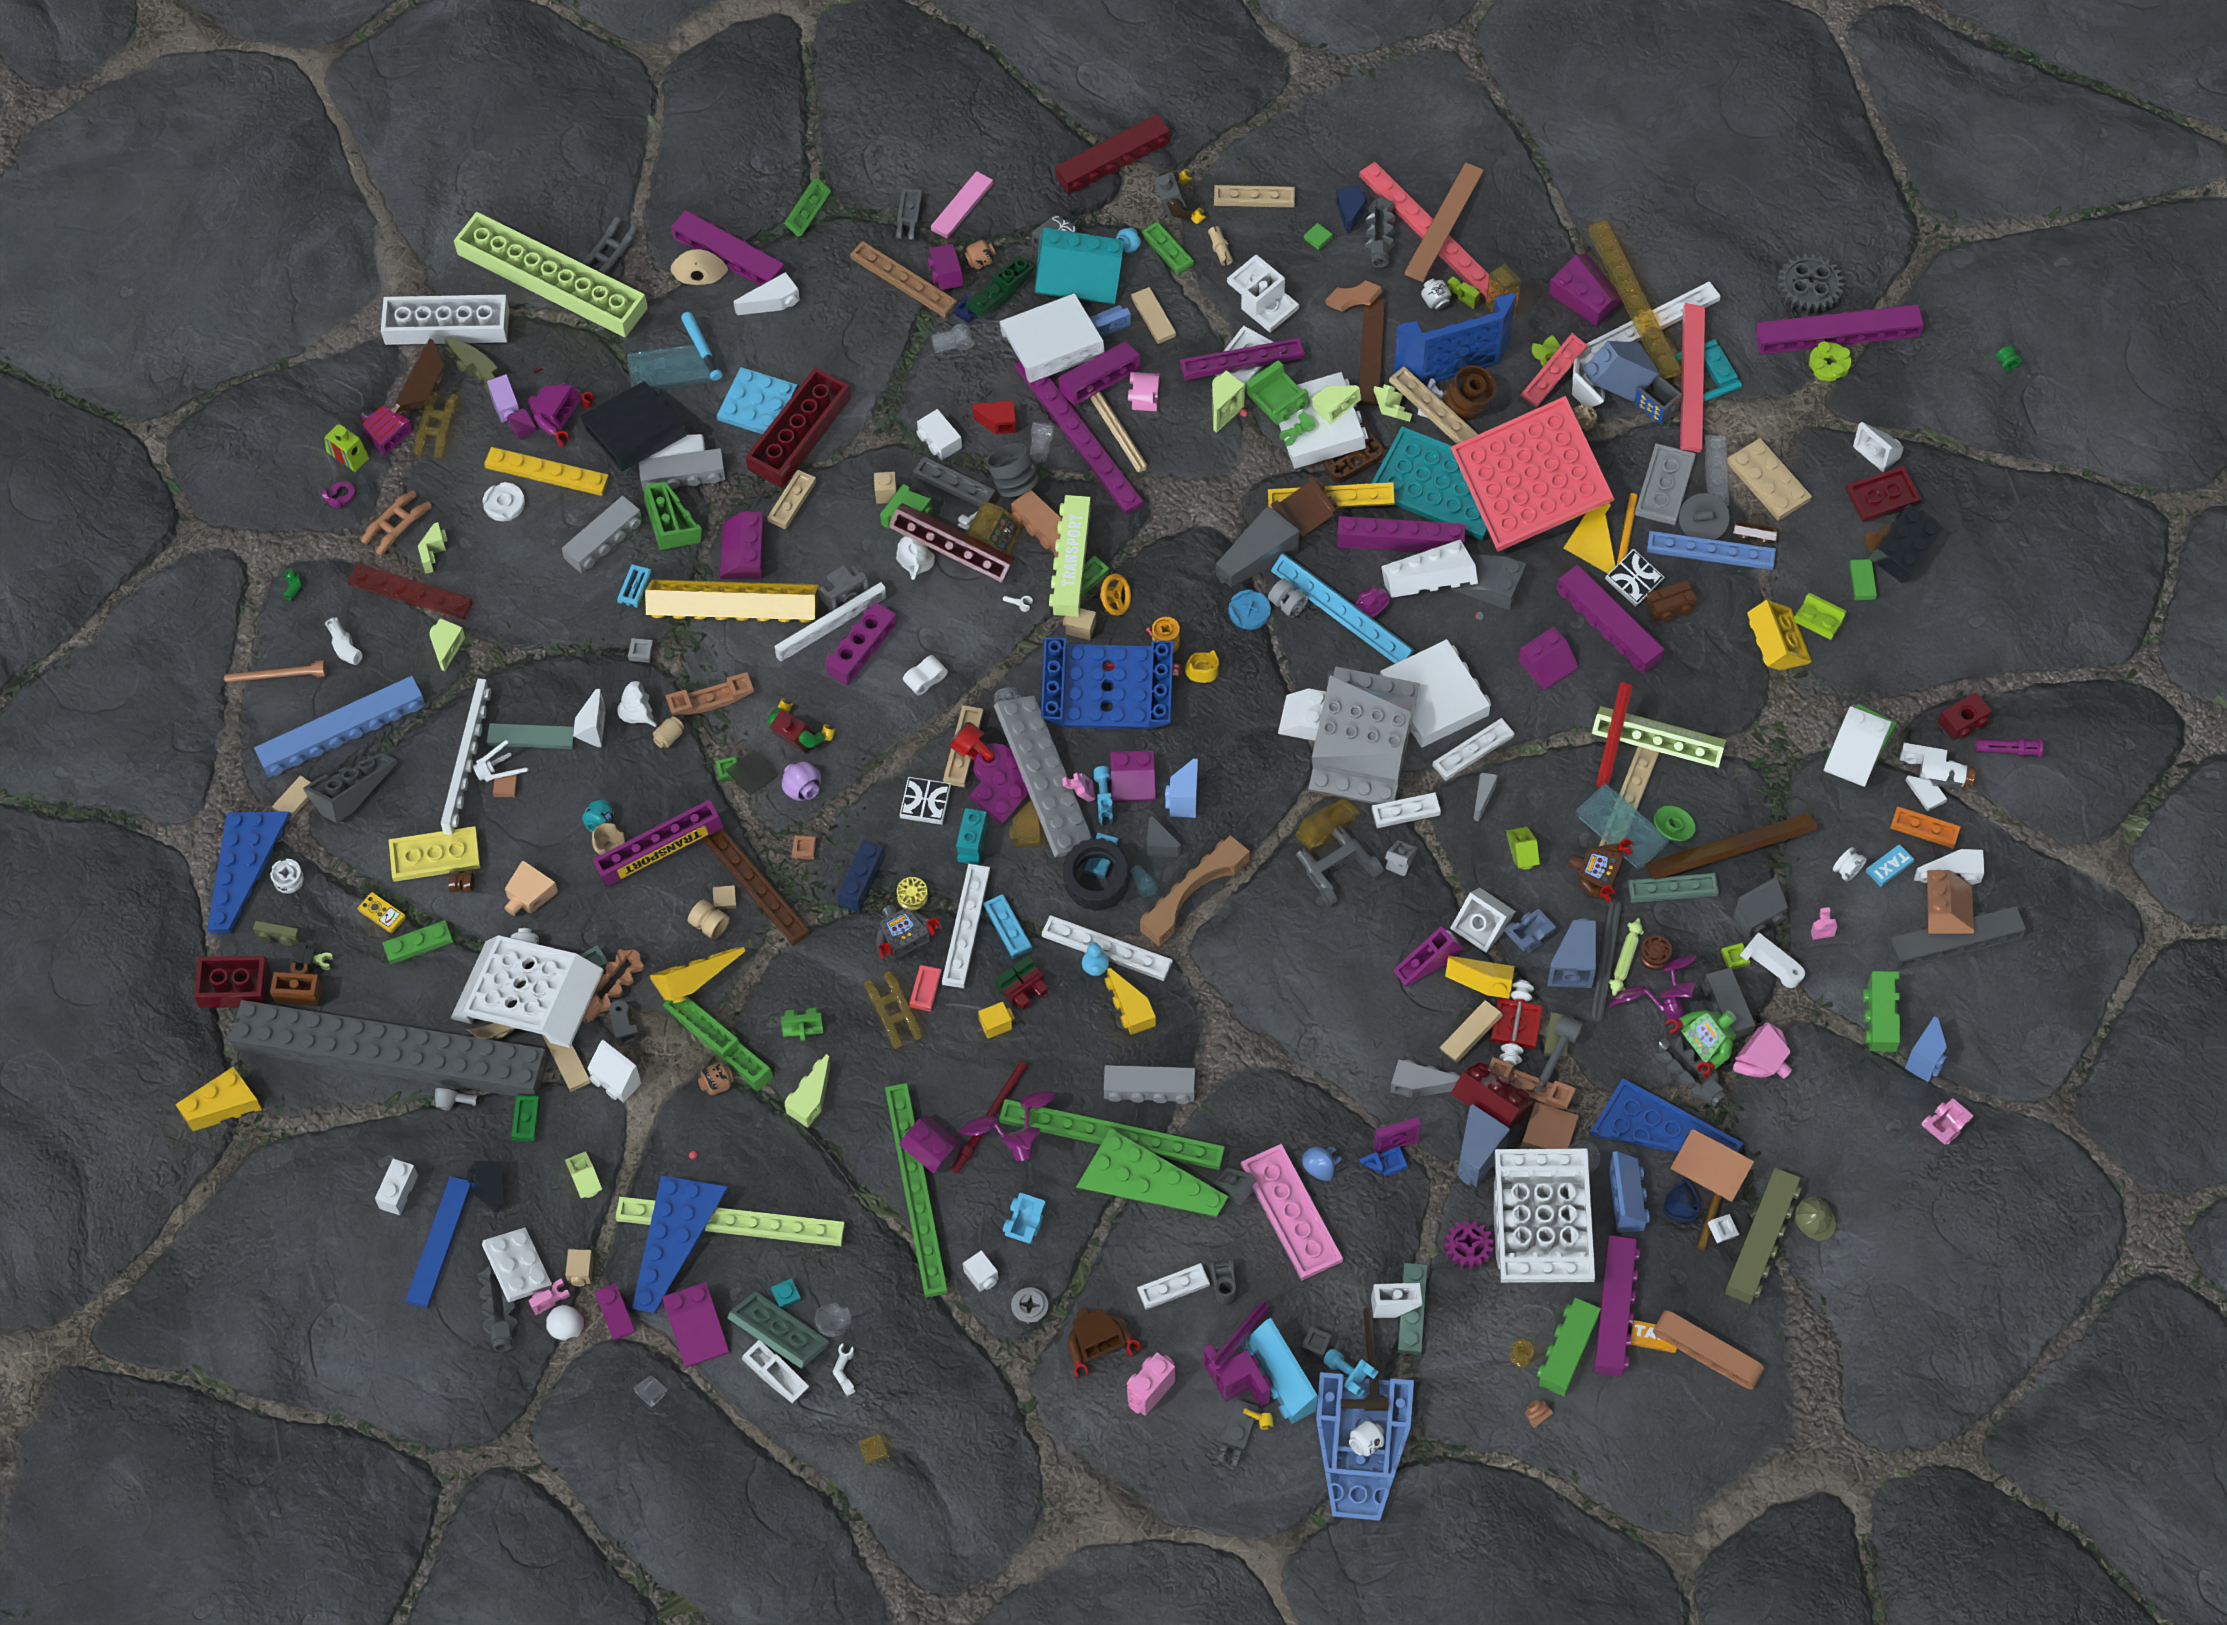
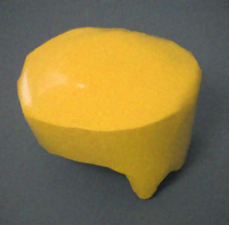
[1185,650,1219,683]

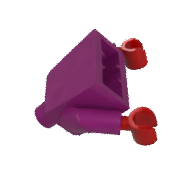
[528,383,594,447]

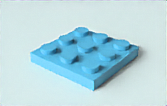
[717,367,798,434]

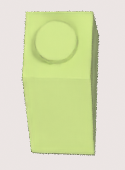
[1312,385,1361,425]
[430,619,465,671]
[565,1151,602,1198]

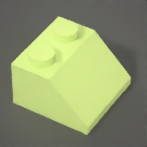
[1212,371,1245,433]

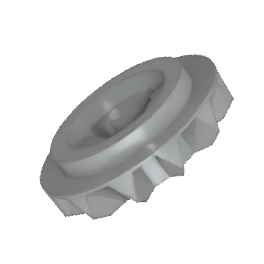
[1011,1287,1048,1324]

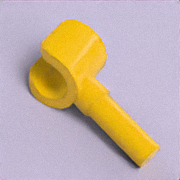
[1243,1408,1274,1430]

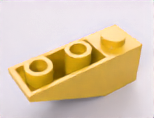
[1105,968,1156,1035]

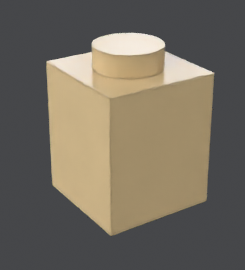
[874,472,897,504]
[1063,608,1096,640]
[565,1249,594,1286]

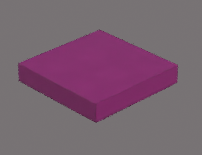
[1373,1117,1421,1154]

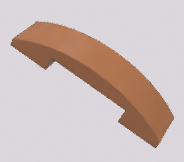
[665,672,754,715]
[1489,1057,1576,1109]

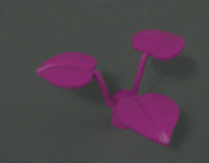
[1609,954,1698,1021]
[958,1091,1058,1161]

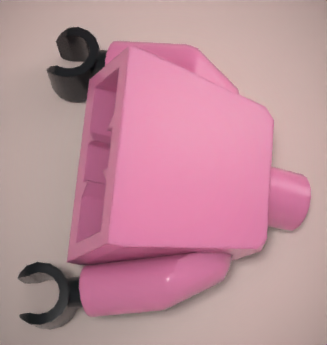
[1720,1015,1792,1079]

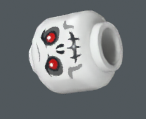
[1349,1421,1385,1456]

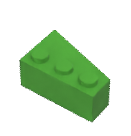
[644,482,702,550]
[1862,971,1900,1052]

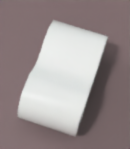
[903,655,948,696]

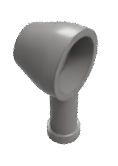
[435,1088,478,1110]

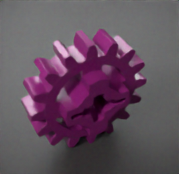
[1443,1220,1494,1270]

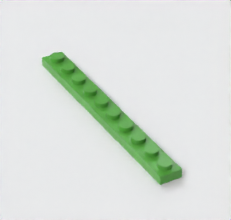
[885,1083,948,1298]
[999,1099,1225,1170]

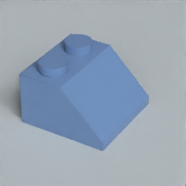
[1905,1016,1947,1082]

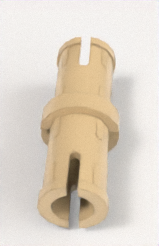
[1208,226,1233,266]

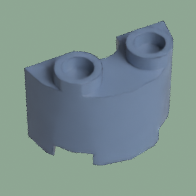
[1504,909,1556,953]

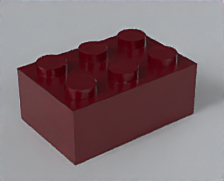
[194,956,270,1008]
[1450,1062,1534,1129]

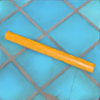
[1617,493,1638,565]

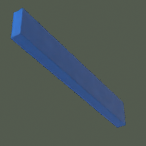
[405,1176,471,1309]

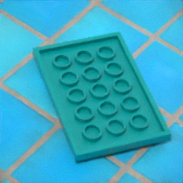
[1371,426,1488,540]

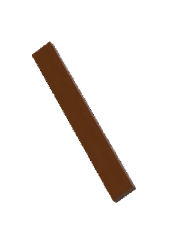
[1646,813,1818,880]
[702,828,810,946]

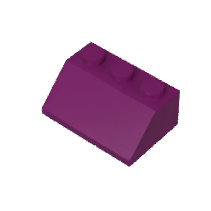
[720,512,765,579]

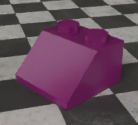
[1518,626,1578,691]
[1110,751,1155,803]
[899,1114,961,1174]

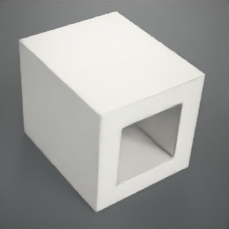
[963,1251,998,1292]

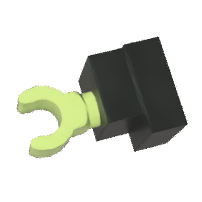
[293,942,333,972]

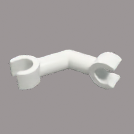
[833,1343,855,1396]

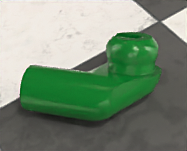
[283,569,302,601]

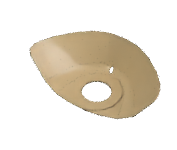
[671,249,728,285]
[466,1023,516,1041]

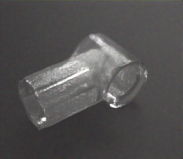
[931,323,974,353]
[1030,422,1054,463]

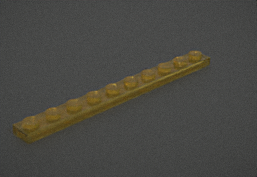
[1588,220,1681,379]

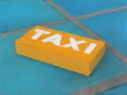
[1630,1320,1677,1353]

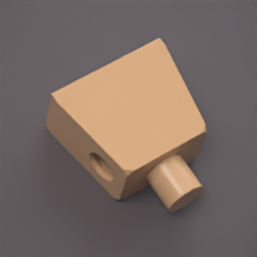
[504,861,558,916]

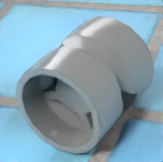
[1268,578,1308,618]

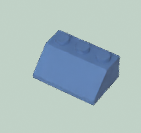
[1609,1151,1649,1233]

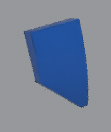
[1359,1146,1409,1176]

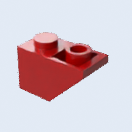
[972,400,1016,435]

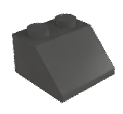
[1734,877,1788,937]

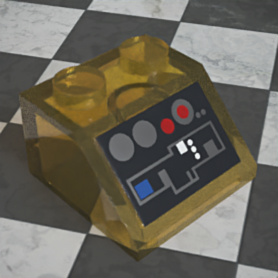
[966,500,1023,555]

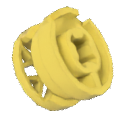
[897,877,928,911]

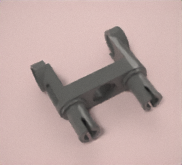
[1296,825,1384,907]

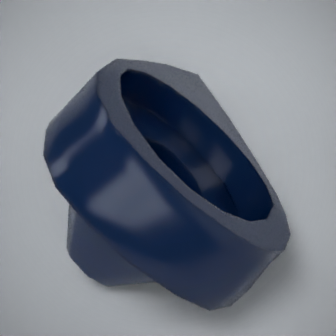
[1663,1177,1700,1223]

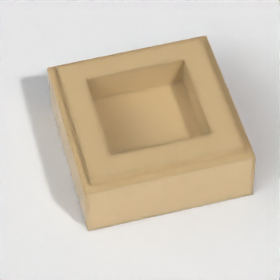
[713,885,737,910]

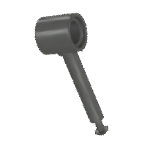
[1535,1014,1584,1092]

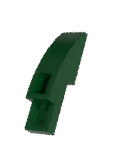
[965,256,1035,318]

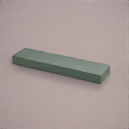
[487,723,575,749]
[1627,873,1719,903]

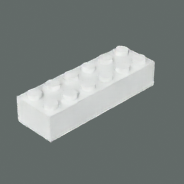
[381,295,509,345]

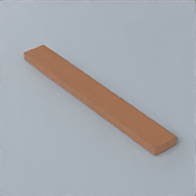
[1405,162,1484,282]

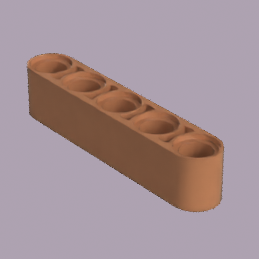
[1653,1311,1764,1389]

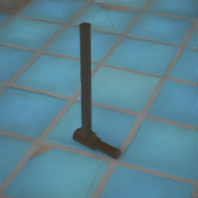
[1340,1308,1388,1411]

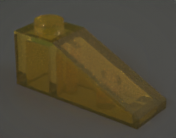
[1295,798,1360,850]

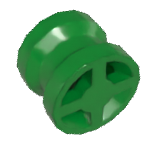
[1996,345,2022,371]

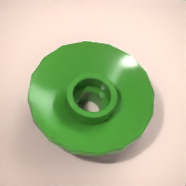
[1654,805,1695,842]

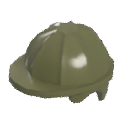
[1794,1197,1836,1241]

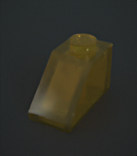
[1009,800,1041,848]

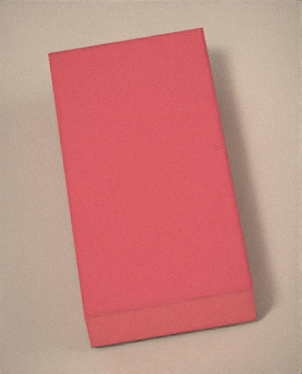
[909,965,942,1012]

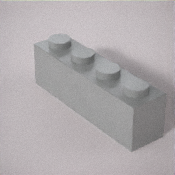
[639,448,726,492]
[562,496,642,574]
[1104,1065,1195,1104]

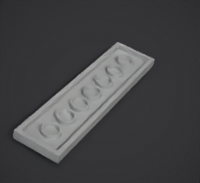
[994,696,1092,858]

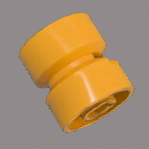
[1152,617,1180,653]

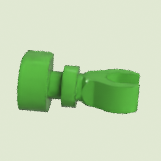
[1279,411,1316,446]

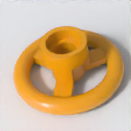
[1100,574,1131,616]

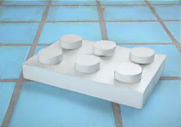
[482,1228,552,1302]

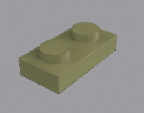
[253,921,302,946]

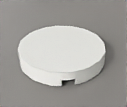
[483,482,525,522]

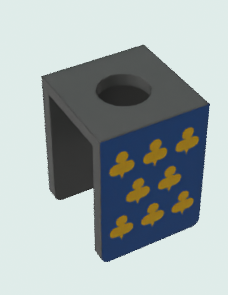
[1635,375,1682,425]

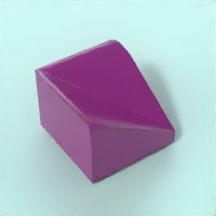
[507,408,537,439]

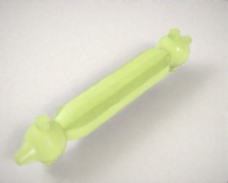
[1609,918,1644,996]

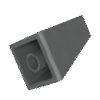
[1216,506,1299,587]

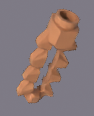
[582,949,645,1023]

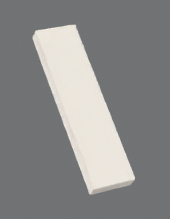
[1432,718,1515,781]

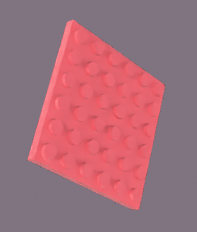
[1450,396,1614,552]

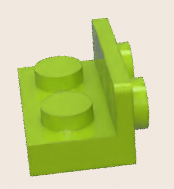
[1793,593,1846,640]

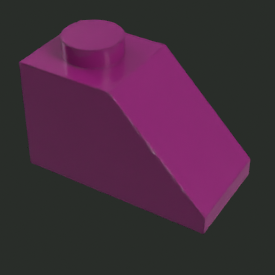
[594,1283,635,1341]

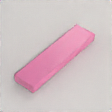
[931,171,993,239]

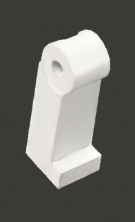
[1740,932,1805,988]

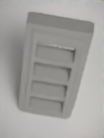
[1474,773,1498,821]

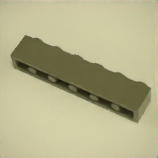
[1725,1168,1802,1304]

